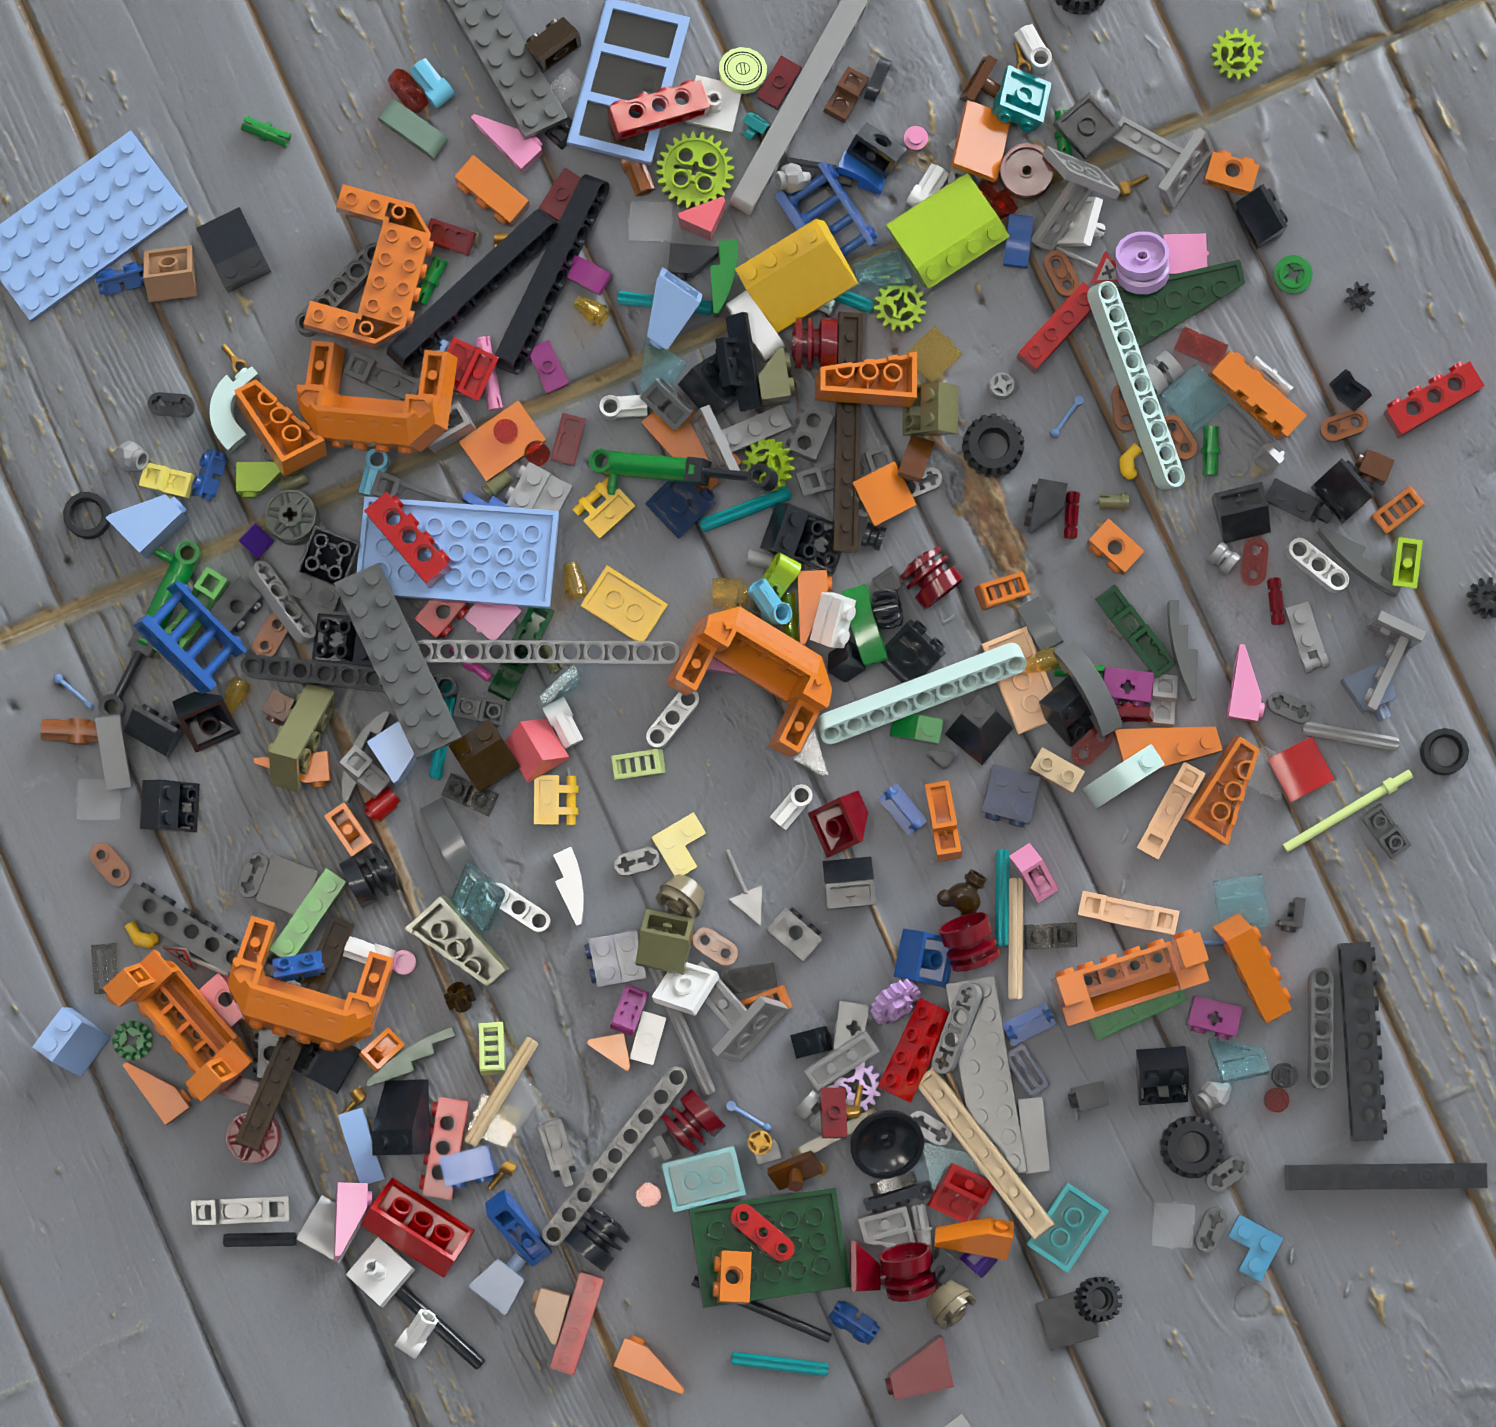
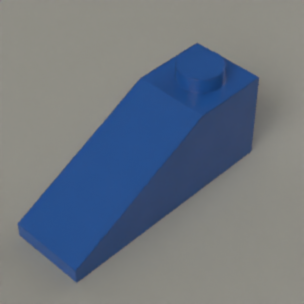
[485,1189,552,1267]

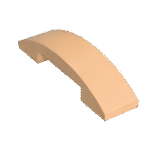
[1137,762,1206,859]
[1078,891,1180,935]

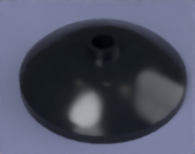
[850,1110,924,1179]

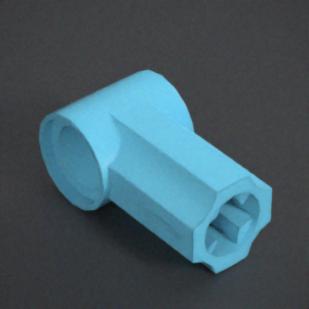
[409,58,456,109]
[359,448,391,498]
[748,578,792,625]

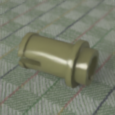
[481,469,514,499]
[276,470,309,492]
[1100,492,1129,511]
[540,645,564,674]

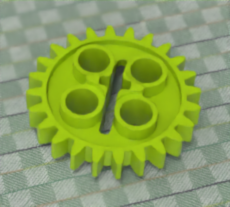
[656,131,734,210]

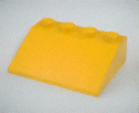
[735,219,859,333]

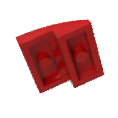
[446,337,499,402]
[1268,736,1335,802]
[927,1162,994,1222]

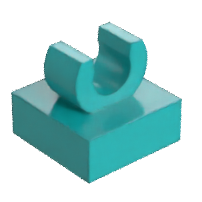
[743,112,771,140]

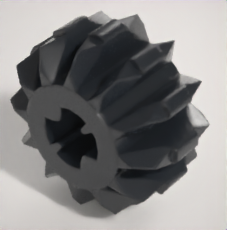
[1466,577,1496,619]
[872,588,904,629]

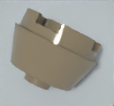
[656,874,705,919]
[926,1280,976,1330]

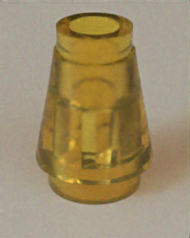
[573,295,610,327]
[563,562,588,600]
[1025,647,1060,674]
[223,676,250,715]

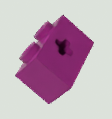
[1103,667,1154,707]
[1185,996,1243,1040]

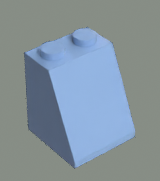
[647,267,703,350]
[106,495,189,559]
[367,721,417,786]
[32,1007,111,1077]

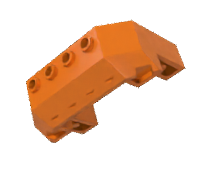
[304,184,434,349]
[296,340,458,455]
[665,607,832,758]
[227,916,394,1052]
[1051,929,1210,1026]
[103,949,253,1102]

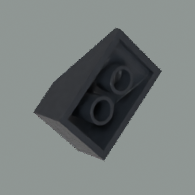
[196,207,272,293]
[372,1079,430,1156]

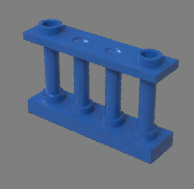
[775,162,879,257]
[132,581,247,694]

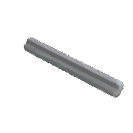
[1302,722,1399,751]

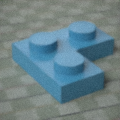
[1228,1214,1284,1282]

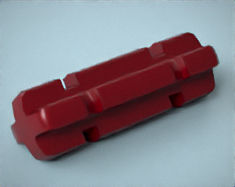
[1064,491,1080,539]
[1267,577,1285,625]

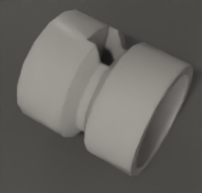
[1146,350,1185,396]
[794,1088,821,1134]

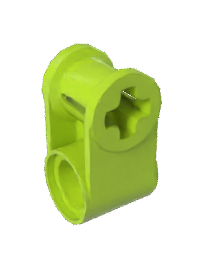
[760,552,801,599]

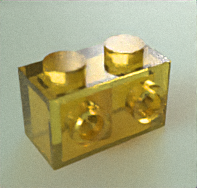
[713,578,747,611]

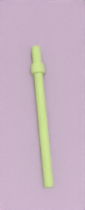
[1283,769,1413,853]

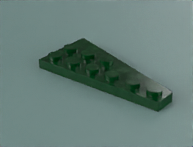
[1101,259,1245,348]

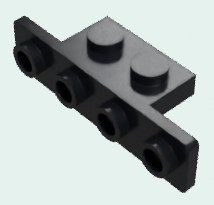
[715,312,762,412]

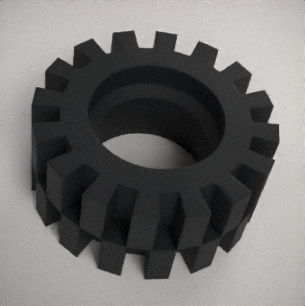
[1074,1277,1123,1323]

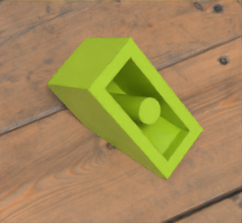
[236,462,283,499]
[1391,537,1423,589]

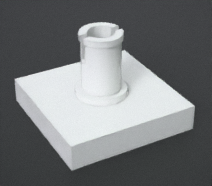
[685,75,742,134]
[1057,197,1105,247]
[652,962,719,1016]
[346,1237,415,1307]

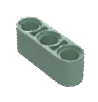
[378,99,448,159]

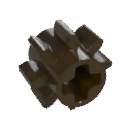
[444,982,476,1013]

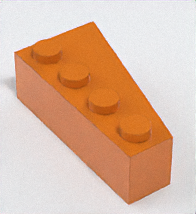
[1207,351,1307,441]
[815,352,917,407]
[234,379,327,477]
[1112,727,1222,770]
[1181,736,1260,846]
[1213,913,1292,1024]

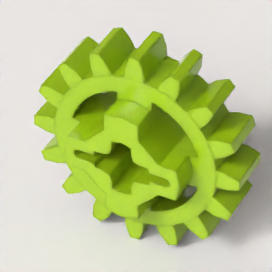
[1210,28,1264,82]
[873,279,926,333]
[742,438,795,492]

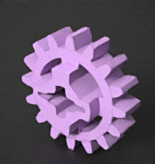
[870,979,921,1025]
[828,1062,880,1111]

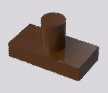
[959,55,1001,102]
[767,1150,823,1192]

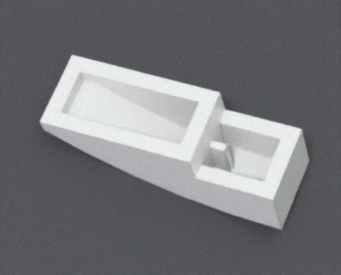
[553,847,584,927]

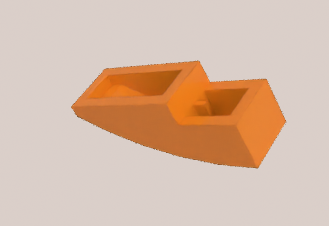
[925,780,962,862]

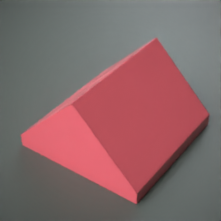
[678,196,725,241]
[505,718,570,783]

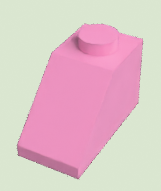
[1009,843,1059,903]

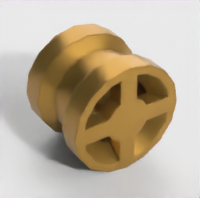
[748,1130,773,1155]

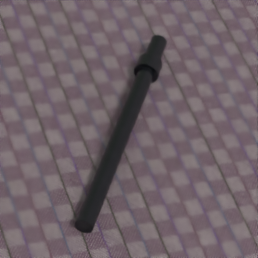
[691,1276,832,1343]

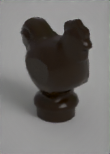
[937,869,987,916]

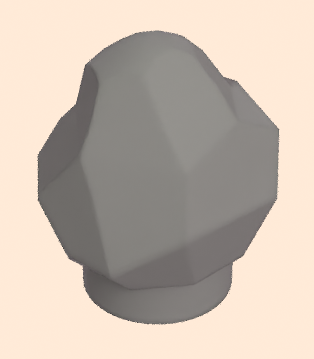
[775,163,811,194]
[113,441,149,471]
[1196,1081,1232,1112]

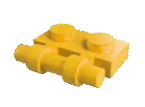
[572,477,636,539]
[534,775,579,825]

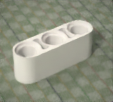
[725,290,786,361]
[1286,538,1349,593]
[646,691,699,749]
[487,883,551,933]

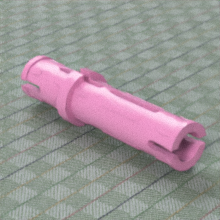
[475,336,503,411]

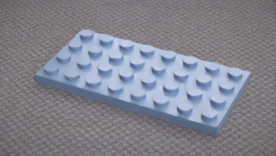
[0,131,188,322]
[356,497,559,609]

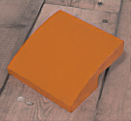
[852,461,916,526]

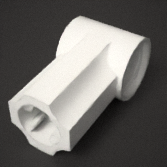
[1014,24,1052,75]
[906,163,949,207]
[599,395,648,421]
[542,696,583,749]
[770,784,813,830]
[343,936,396,964]
[394,1309,438,1359]

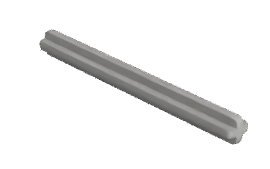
[648,968,715,1096]

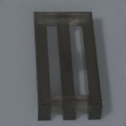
[91,943,119,994]

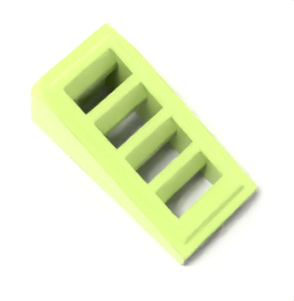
[611,749,666,780]
[478,1022,506,1076]

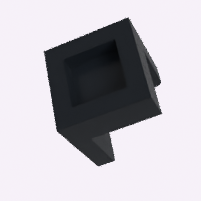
[828,640,866,682]

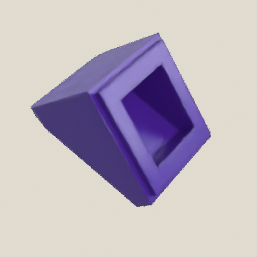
[239,523,274,559]
[959,1253,998,1278]

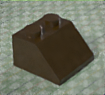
[525,17,581,73]
[449,719,521,794]

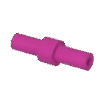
[449,646,492,682]

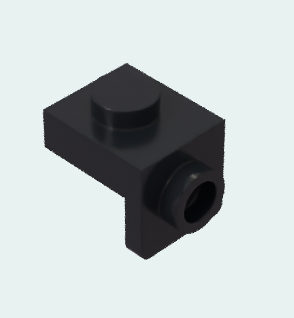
[1329,369,1372,411]
[790,1026,832,1059]

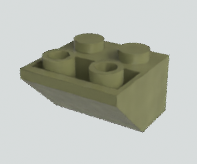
[758,347,795,407]
[902,382,959,436]
[635,909,695,975]

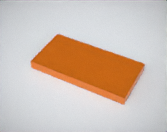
[641,391,742,490]

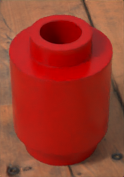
[364,787,401,822]

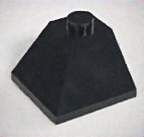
[172,691,240,753]
[944,695,1013,765]

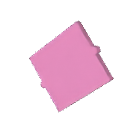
[1163,233,1209,275]
[463,603,522,640]

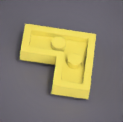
[651,812,706,877]

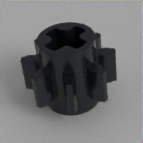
[1344,281,1375,313]

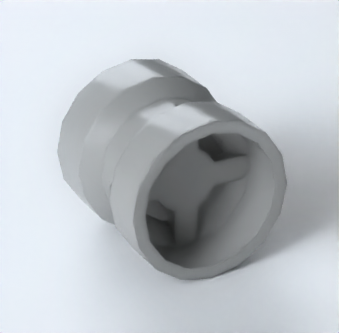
[1207,542,1241,575]

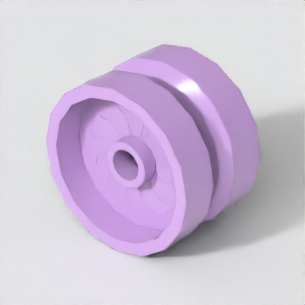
[1116,232,1169,294]

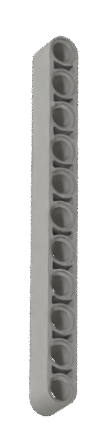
[729,0,871,216]
[417,640,681,664]

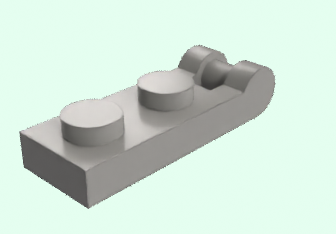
[1284,601,1329,673]

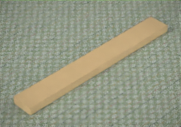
[918,1067,1055,1240]

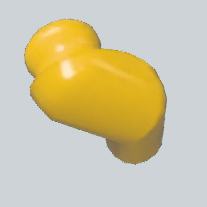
[1119,443,1142,480]
[124,920,159,949]

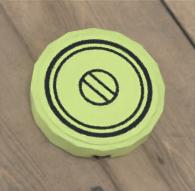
[719,47,767,94]

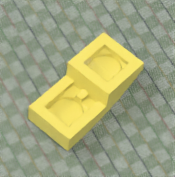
[139,463,196,499]

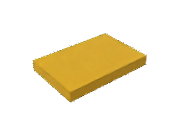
[580,565,668,641]

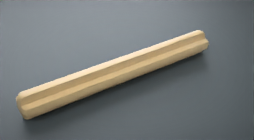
[1008,878,1023,1000]
[464,1037,538,1147]

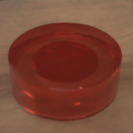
[493,419,518,444]
[524,440,550,466]
[1264,1088,1289,1112]
[636,1182,661,1207]

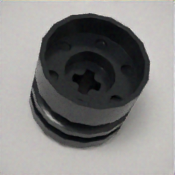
[339,844,400,909]
[564,1206,631,1271]

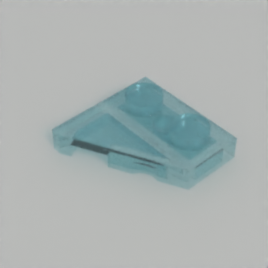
[853,248,913,286]
[639,337,687,392]
[539,664,582,704]
[1208,1037,1270,1084]
[923,1142,980,1190]

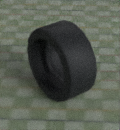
[63,491,111,539]
[1420,728,1469,776]

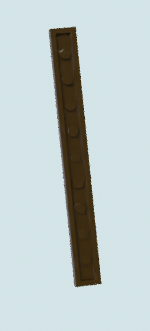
[832,312,863,553]
[235,916,354,1152]

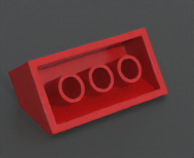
[361,1177,475,1278]

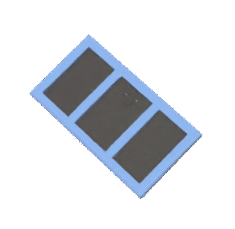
[566,0,690,165]

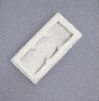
[629,1011,666,1065]

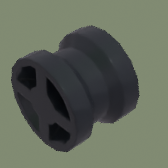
[861,522,887,551]

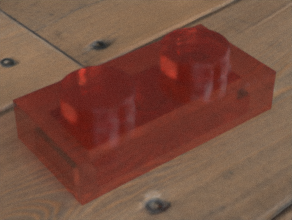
[1174,326,1229,367]

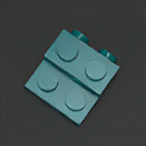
[992,65,1051,132]

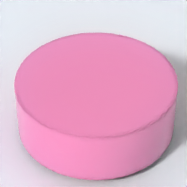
[393,950,417,975]

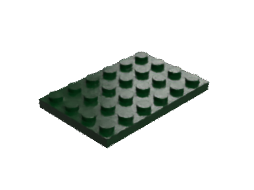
[689,1188,851,1308]

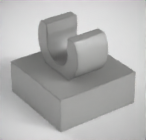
[1251,441,1285,475]
[648,1131,680,1161]

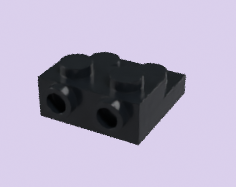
[881,619,946,683]

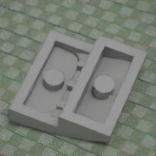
[296,1195,364,1263]

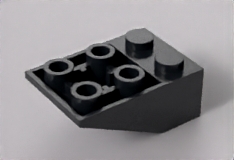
[1310,458,1375,524]
[760,503,841,575]
[288,525,360,612]
[311,613,373,667]

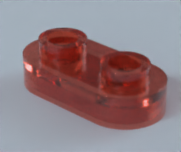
[388,69,428,113]
[1240,537,1269,587]
[1071,726,1113,766]

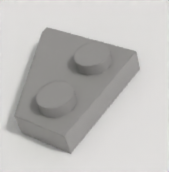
[858,1205,915,1248]

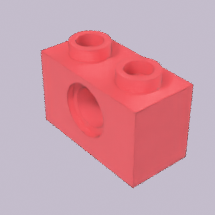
[199,973,244,1029]

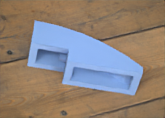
[338,1108,385,1184]

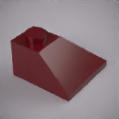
[807,790,868,858]
[850,1240,885,1292]

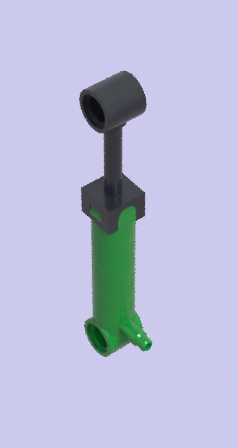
[589,448,778,495]
[98,540,202,718]

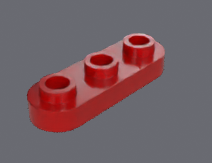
[730,1204,794,1262]

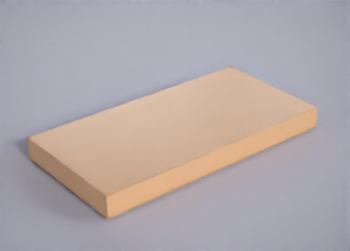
[981,626,1053,735]

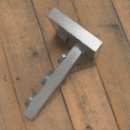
[1111,116,1214,209]
[1031,146,1121,251]
[690,405,792,486]
[1363,611,1426,712]
[698,962,789,1062]

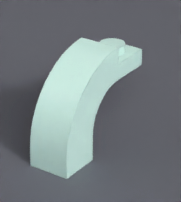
[210,366,261,454]
[1083,744,1165,809]

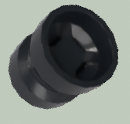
[1271,1063,1298,1088]

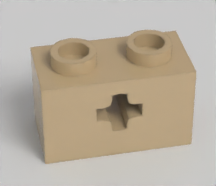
[1028,747,1085,795]

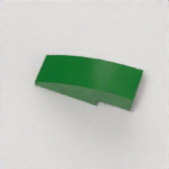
[710,240,738,318]
[842,584,888,666]

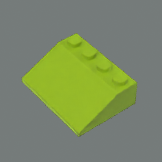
[886,172,1010,289]

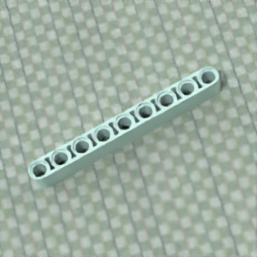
[1087,281,1185,490]
[816,643,1027,744]

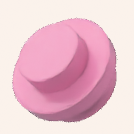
[904,126,928,151]

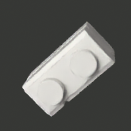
[810,592,856,648]

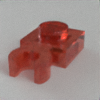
[978,181,1018,219]

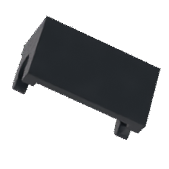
[930,1247,961,1285]

